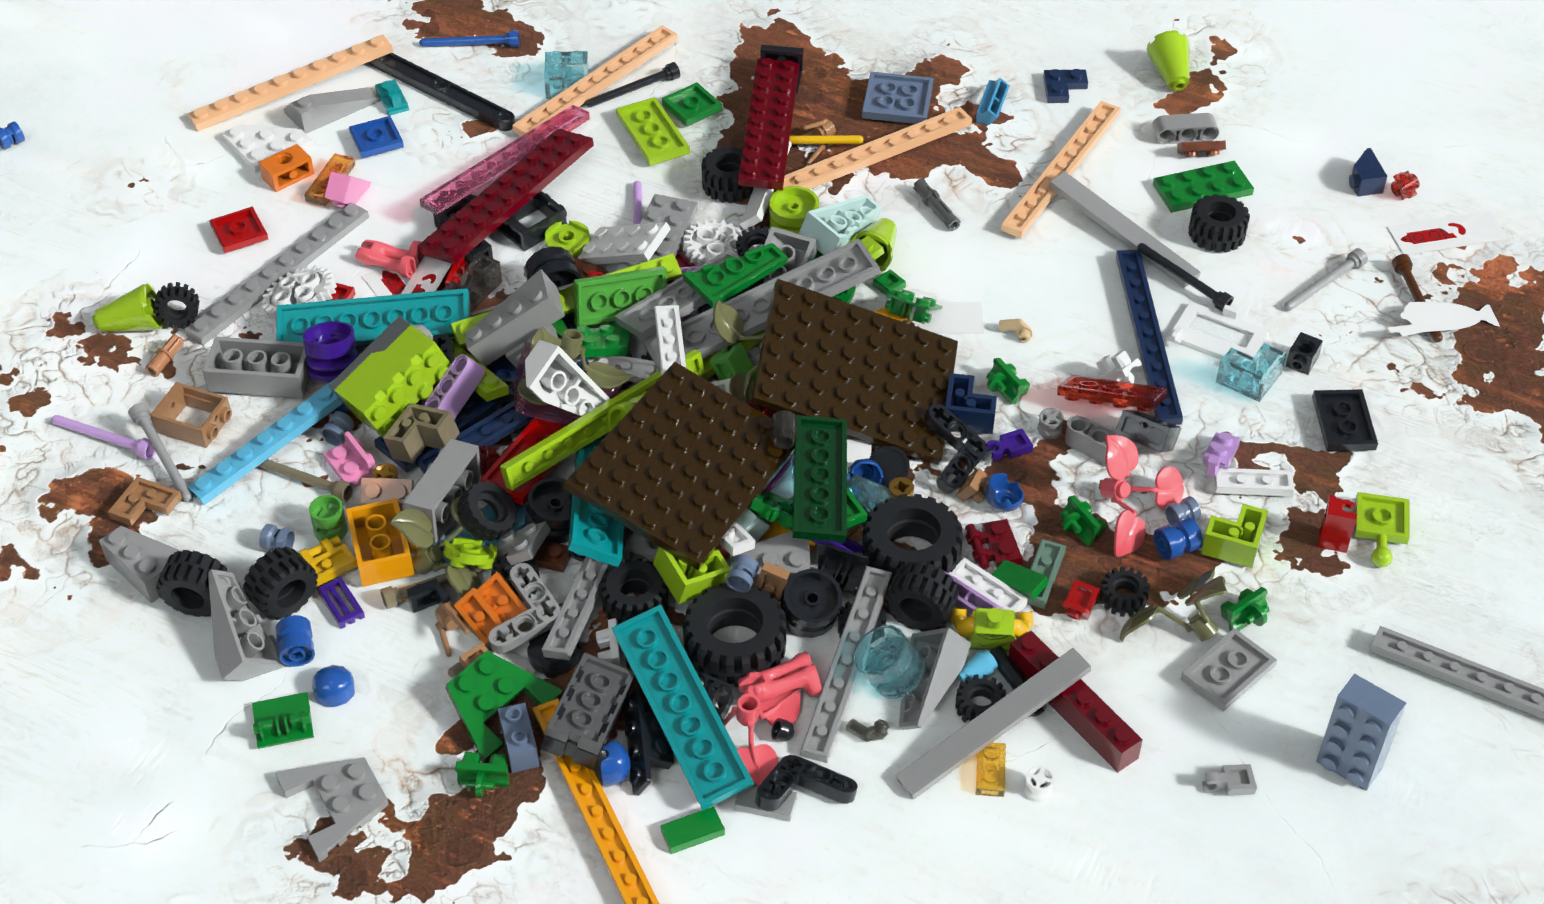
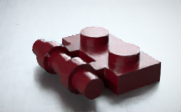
[965,519,1022,570]

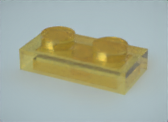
[975,743,1006,797]

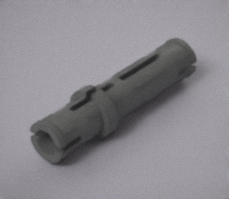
[913,178,961,231]

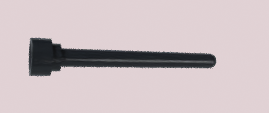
[585,62,680,108]
[1137,243,1234,312]

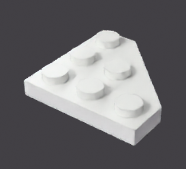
[222,124,313,173]

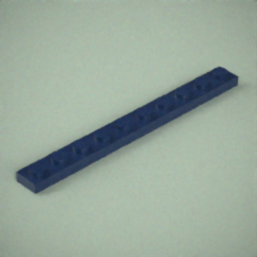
[1116,250,1183,425]

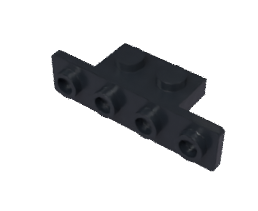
[622,689,674,796]

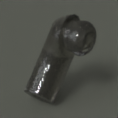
[846,718,889,742]

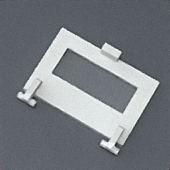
[1166,301,1270,369]

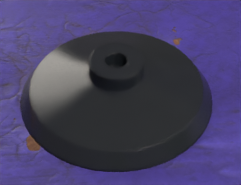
[869,446,910,489]

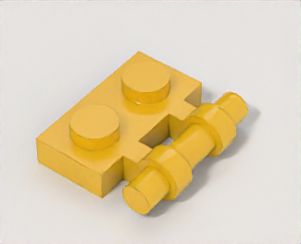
[298,536,358,587]

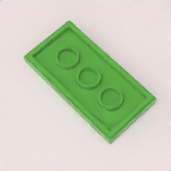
[574,266,667,327]

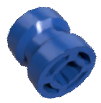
[0,121,25,150]

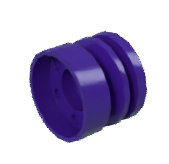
[302,321,358,382]

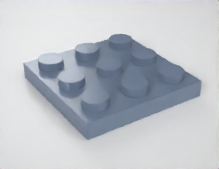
[862,72,934,124]

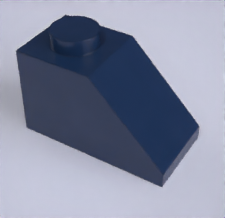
[1349,148,1388,197]

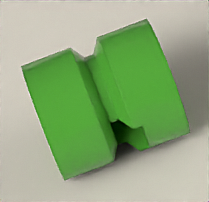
[309,495,348,541]

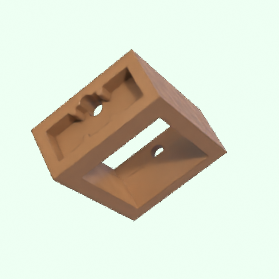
[150,382,232,448]

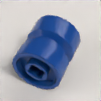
[1153,517,1203,561]
[275,615,315,667]

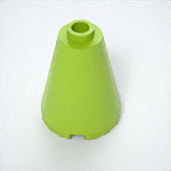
[1147,30,1189,91]
[849,218,897,272]
[92,283,164,332]

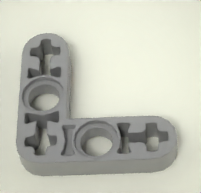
[489,563,560,654]

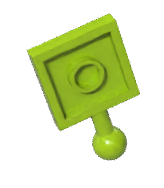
[1355,492,1410,568]

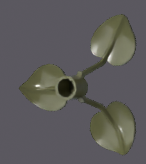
[713,300,764,403]
[517,327,631,405]
[389,497,485,598]
[1120,570,1228,643]

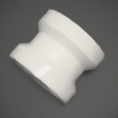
[1024,766,1054,802]

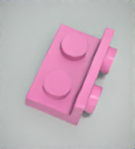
[323,431,376,488]

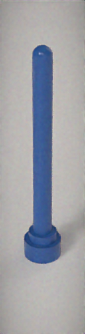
[419,30,520,47]

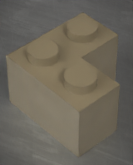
[383,403,460,463]

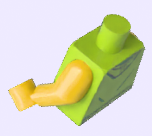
[950,607,1033,652]

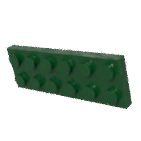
[792,415,847,543]

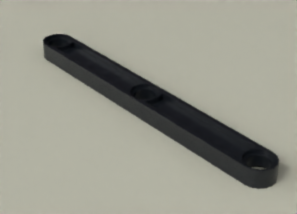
[369,53,515,131]

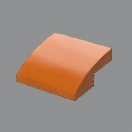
[453,572,528,644]

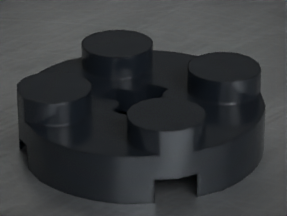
[527,629,582,678]

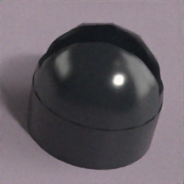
[771,718,795,742]

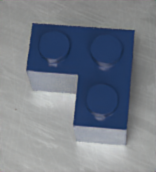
[945,373,997,434]

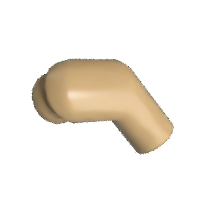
[999,318,1032,343]

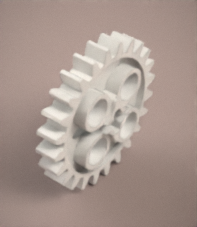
[682,219,757,266]
[261,265,337,322]

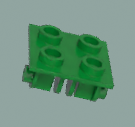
[884,289,943,324]
[252,692,314,749]

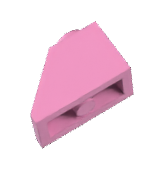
[324,171,371,208]

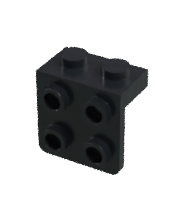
[760,45,804,94]

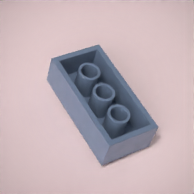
[1316,673,1407,791]

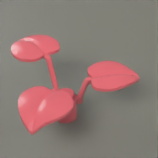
[1100,435,1184,557]
[722,688,801,786]

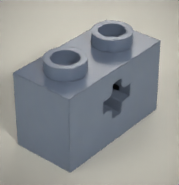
[498,703,539,773]

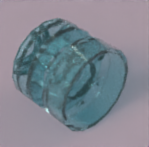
[853,625,926,699]

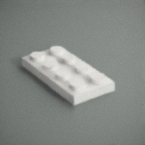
[578,222,671,264]

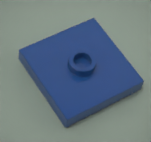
[349,116,404,158]

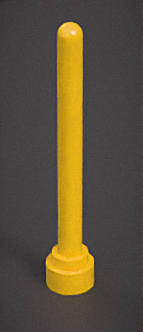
[790,135,863,144]

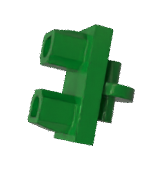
[986,358,1030,404]
[1059,495,1107,546]
[1220,587,1270,631]
[455,752,510,798]

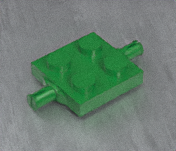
[750,491,793,531]

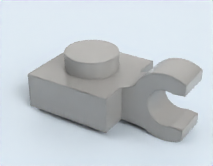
[1202,764,1257,796]

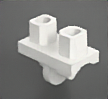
[1096,350,1142,391]
[596,618,627,669]

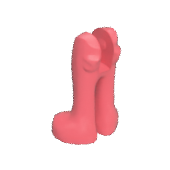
[355,240,425,279]
[738,651,822,702]

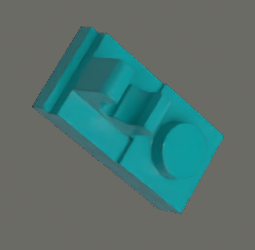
[375,79,409,116]

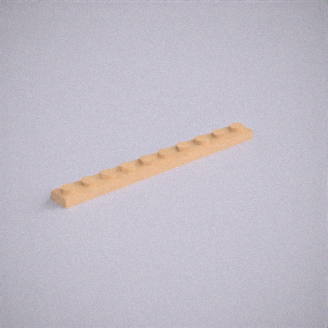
[512,25,677,141]
[188,34,393,131]
[1001,101,1120,239]
[783,107,972,189]

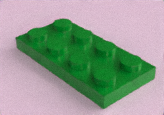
[1153,160,1254,213]

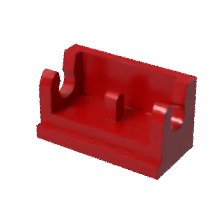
[1318,495,1357,553]

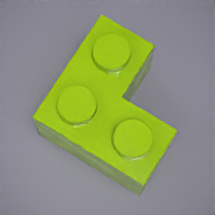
[1201,504,1268,568]
[653,547,731,604]

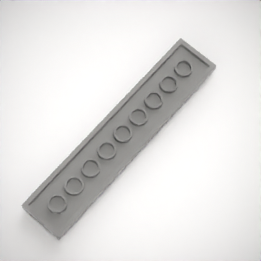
[643,238,881,371]

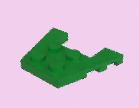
[552,319,630,358]
[445,651,563,763]

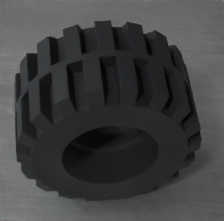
[701,146,754,203]
[1188,194,1250,253]
[243,547,318,620]
[156,550,228,617]
[601,558,669,625]
[885,561,959,631]

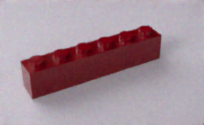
[1009,630,1143,772]

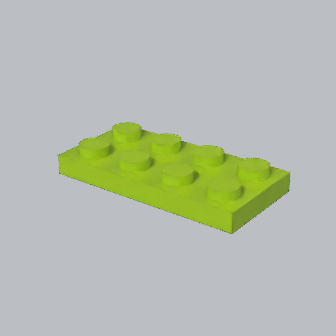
[616,97,690,166]

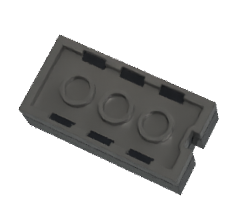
[541,652,635,770]

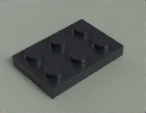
[1312,389,1378,451]

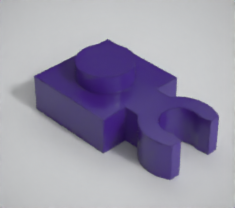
[986,428,1034,461]

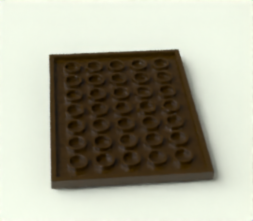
[751,279,958,465]
[563,362,795,570]

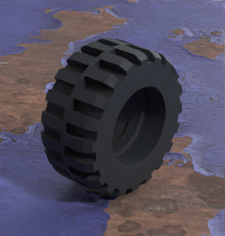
[862,494,963,586]
[683,583,786,687]

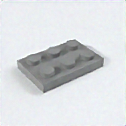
[1181,628,1277,712]

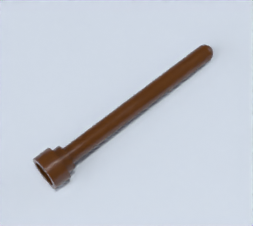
[1391,254,1443,342]

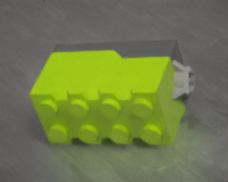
[328,316,451,438]

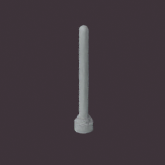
[1284,248,1368,311]
[128,403,192,502]

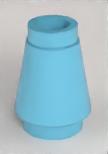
[957,649,998,683]

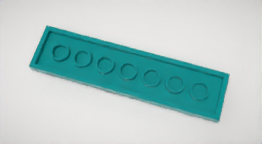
[276,288,470,346]
[568,434,624,567]
[612,604,754,810]

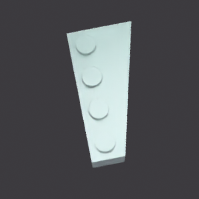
[799,195,882,255]

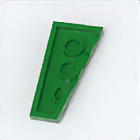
[683,243,788,308]

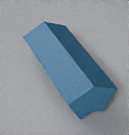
[976,78,1010,125]

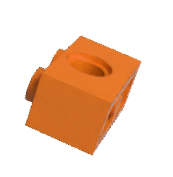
[259,144,314,192]

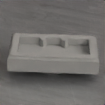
[735,785,797,821]

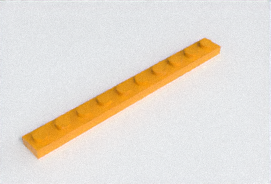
[532,698,660,904]

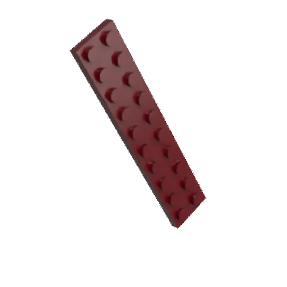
[738,58,800,190]
[417,129,594,265]

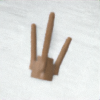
[791,118,836,165]
[435,603,481,657]

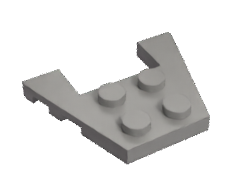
[275,757,389,862]

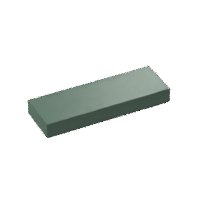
[1027,539,1066,609]

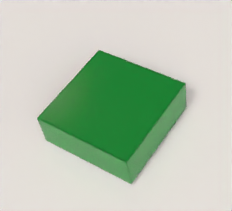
[873,269,906,298]

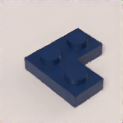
[1043,69,1088,103]

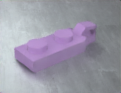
[1203,432,1240,477]

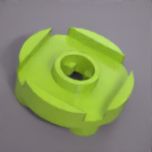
[545,221,591,258]
[443,538,497,569]

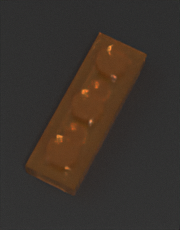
[304,153,356,206]

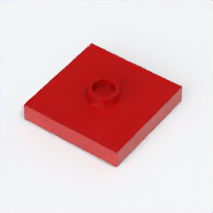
[209,206,268,253]

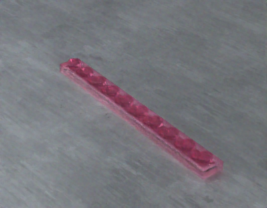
[420,105,590,215]

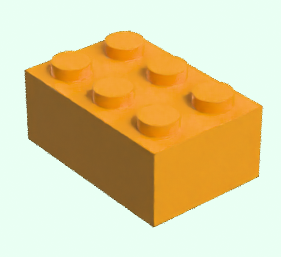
[346,498,415,587]

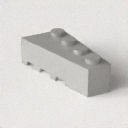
[464,269,565,366]

